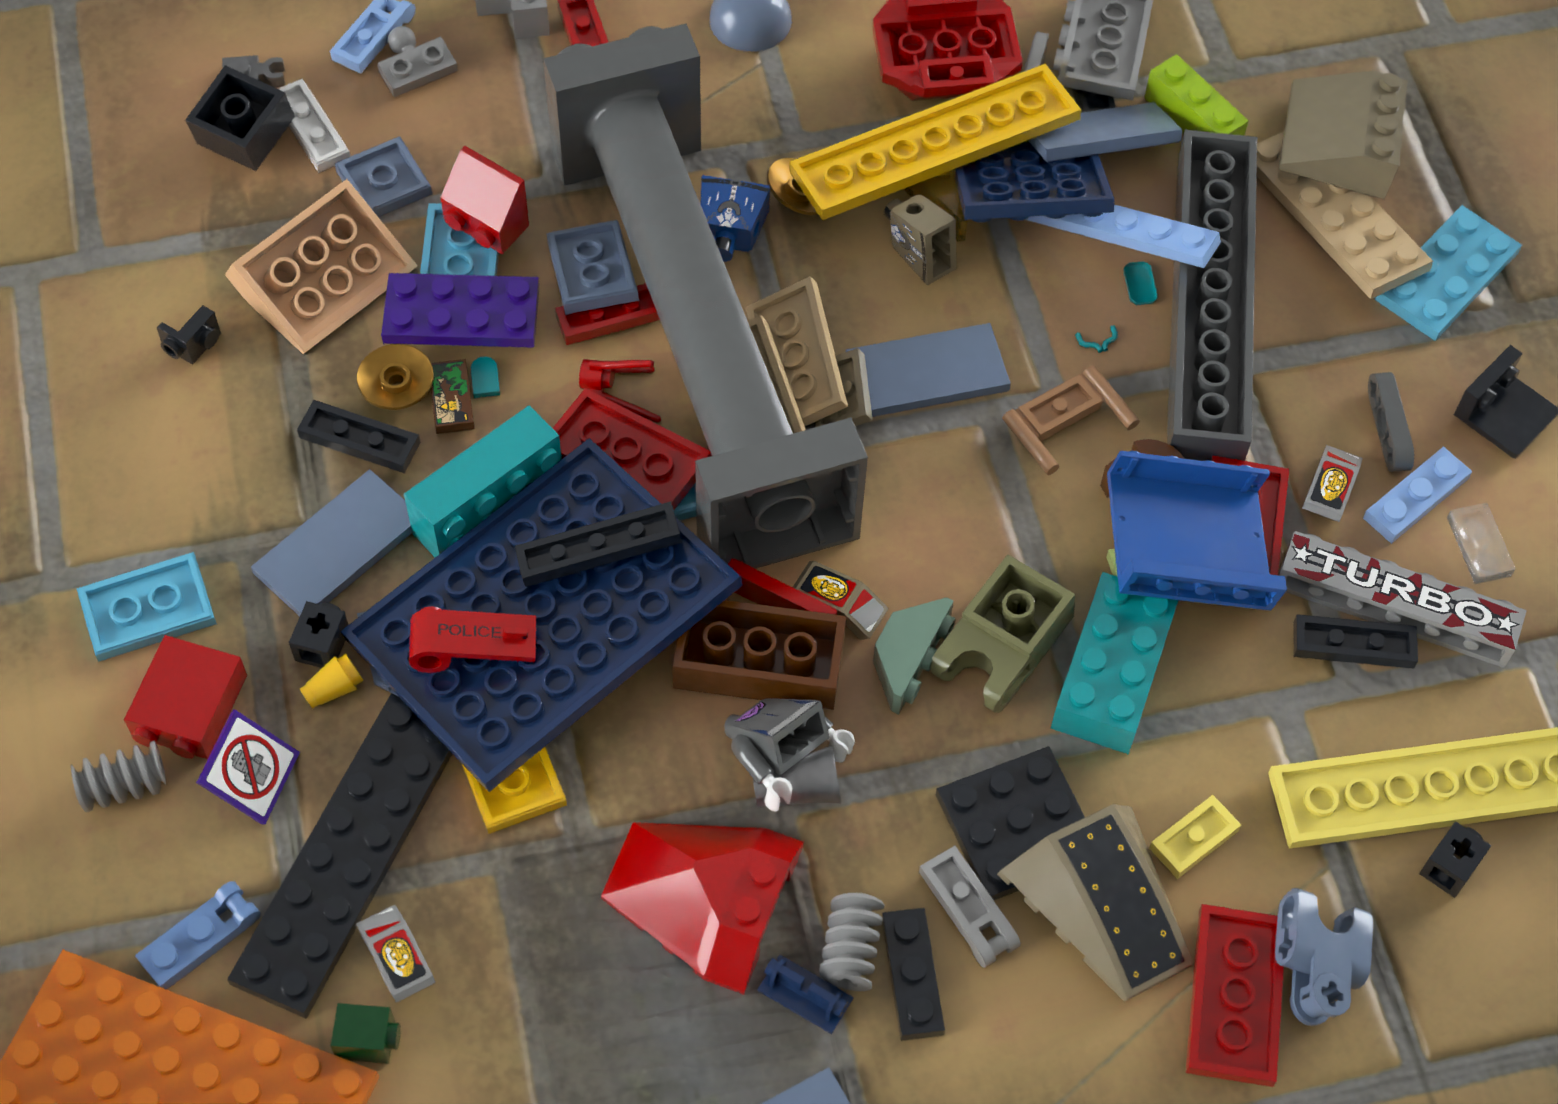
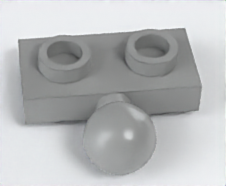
[378,26,457,97]

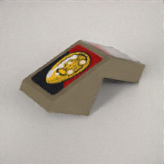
[793,561,889,640]

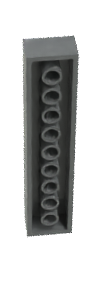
[1167,130,1257,461]

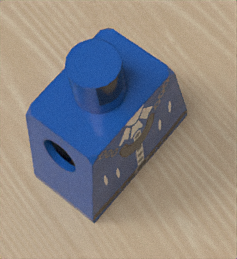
[701,175,770,262]

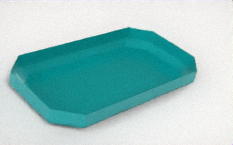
[1123,261,1158,305]

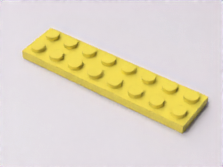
[1268,727,1558,849]

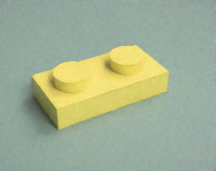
[1149,795,1241,879]

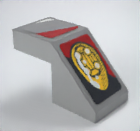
[1302,445,1363,522]
[356,904,436,1003]

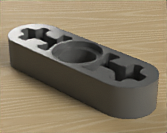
[1368,372,1414,472]

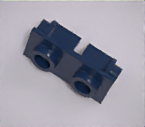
[757,954,854,1034]

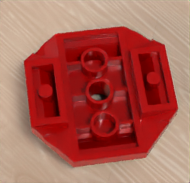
[872,0,1023,101]

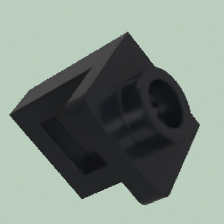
[156,305,221,365]

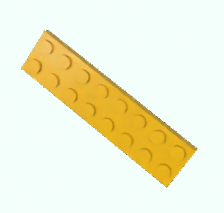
[789,64,1081,220]

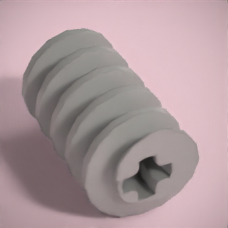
[71,741,166,812]
[819,893,885,991]

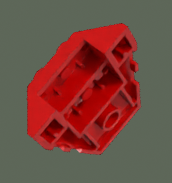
[601,822,804,995]

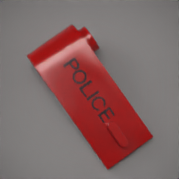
[409,606,536,673]

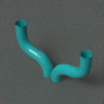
[1075,325,1118,353]

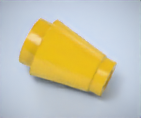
[300,654,364,709]

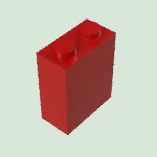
[124,635,247,759]

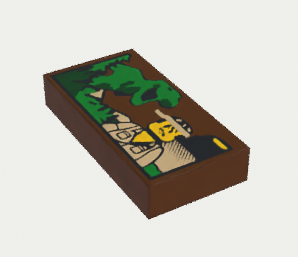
[431,359,475,434]

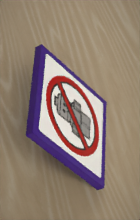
[196,710,300,825]

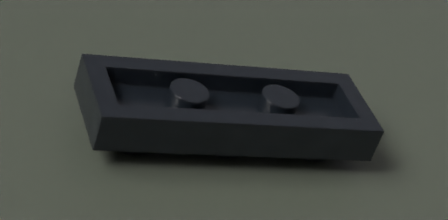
[297,400,421,473]
[1293,614,1418,669]
[882,908,945,1041]

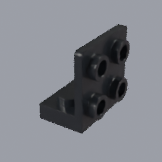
[1454,345,1558,459]

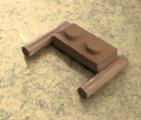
[1002,365,1140,475]

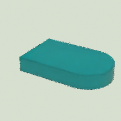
[471,356,500,398]

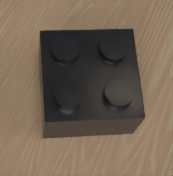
[185,65,295,171]

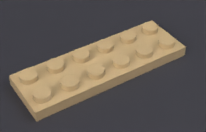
[1257,131,1433,299]

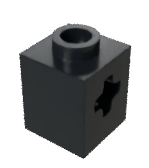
[289,601,348,668]
[1419,821,1492,898]

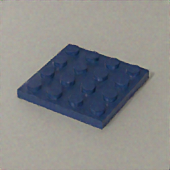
[953,140,1115,222]

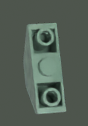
[873,597,956,715]

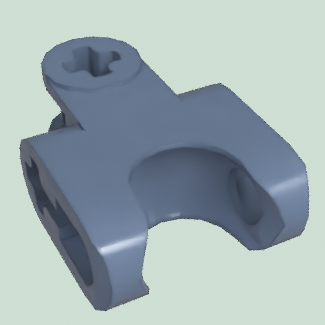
[1275,888,1373,1026]

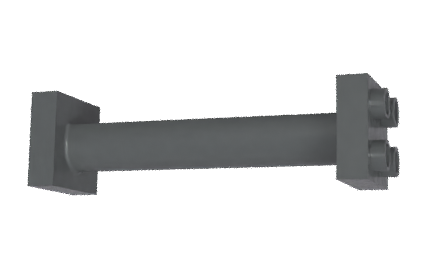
[543,23,868,569]

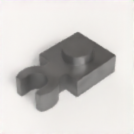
[222,55,285,87]

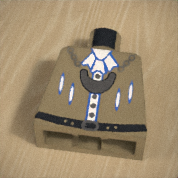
[884,195,957,285]

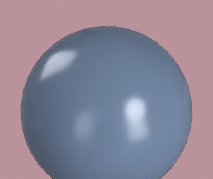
[709,0,792,52]

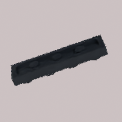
[515,501,682,587]

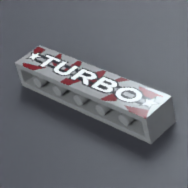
[1278,531,1527,668]

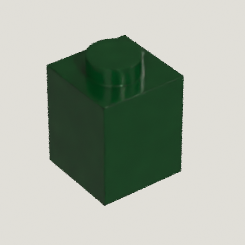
[330,1003,401,1064]

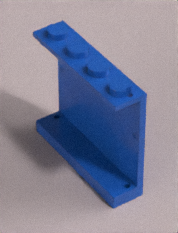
[1107,451,1287,611]

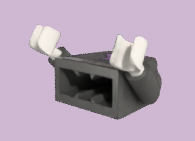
[724,698,855,811]

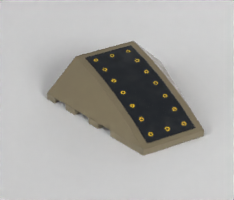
[997,804,1194,1002]

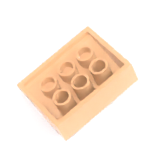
[225,179,418,355]

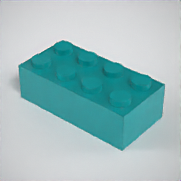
[404,405,562,557]
[1050,572,1178,754]

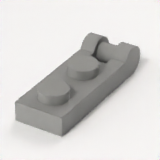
[919,846,1021,968]

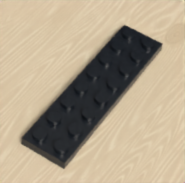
[227,693,452,1019]

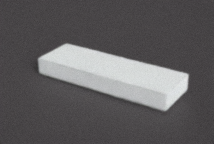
[279,78,351,173]

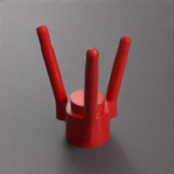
[579,359,661,423]

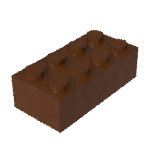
[672,600,846,710]

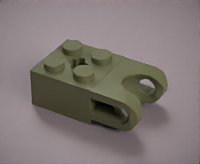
[931,554,1075,713]

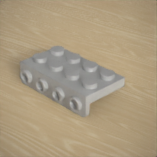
[1053,0,1153,100]

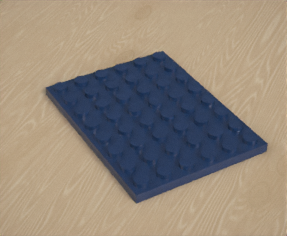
[341,438,743,792]

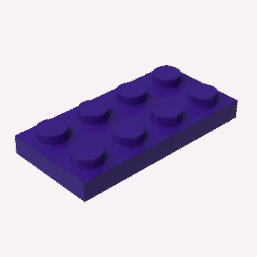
[381,273,540,348]

